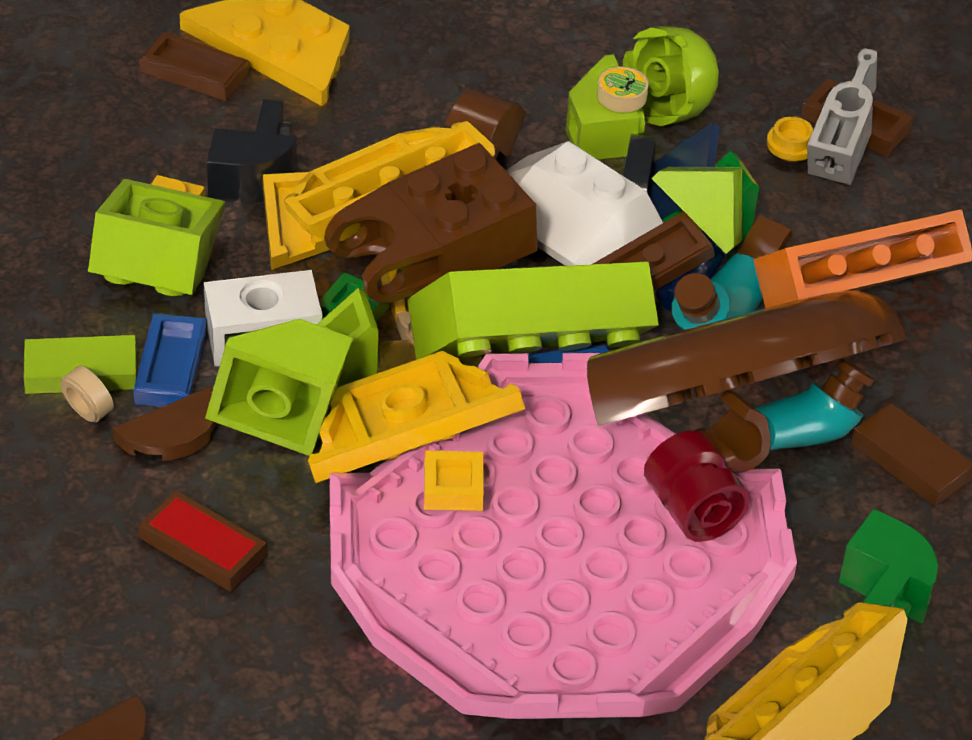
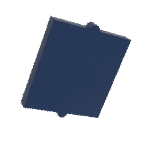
[648,122,720,219]

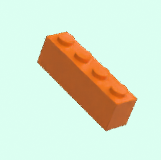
[753,209,972,308]

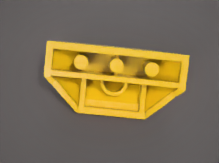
[284,121,495,256]
[704,602,908,740]

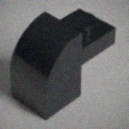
[207,99,297,204]

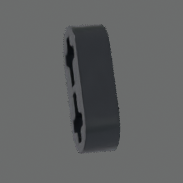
[623,134,656,194]

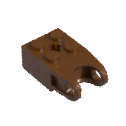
[324,142,537,303]

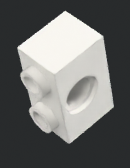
[204,270,322,366]

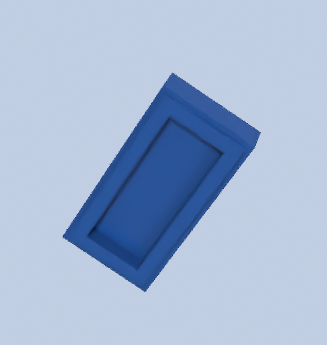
[133,313,207,407]

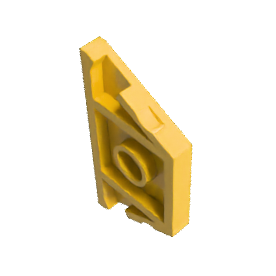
[180,0,349,106]
[308,351,525,483]

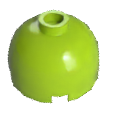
[622,26,719,126]

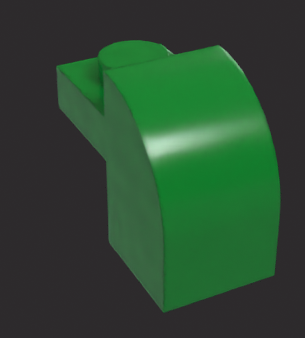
[839,509,938,624]

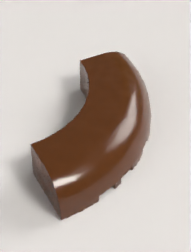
[587,290,907,426]

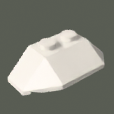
[506,141,663,266]

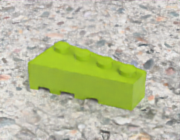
[408,262,659,360]

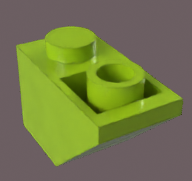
[566,54,645,160]

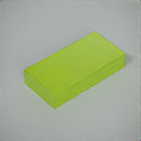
[24,335,137,394]

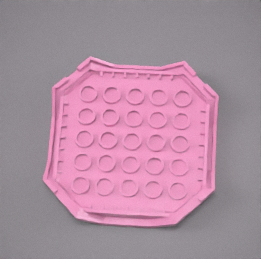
[330,353,797,719]

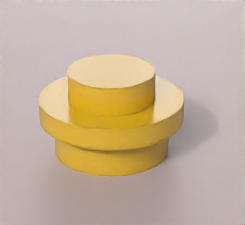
[767,117,814,162]

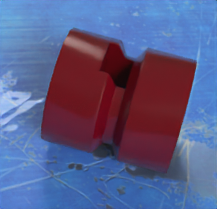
[643,431,750,542]

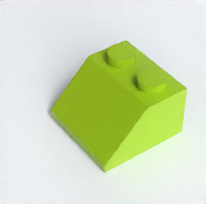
[88,179,225,296]
[205,318,353,456]

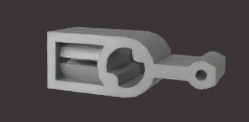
[808,48,877,185]

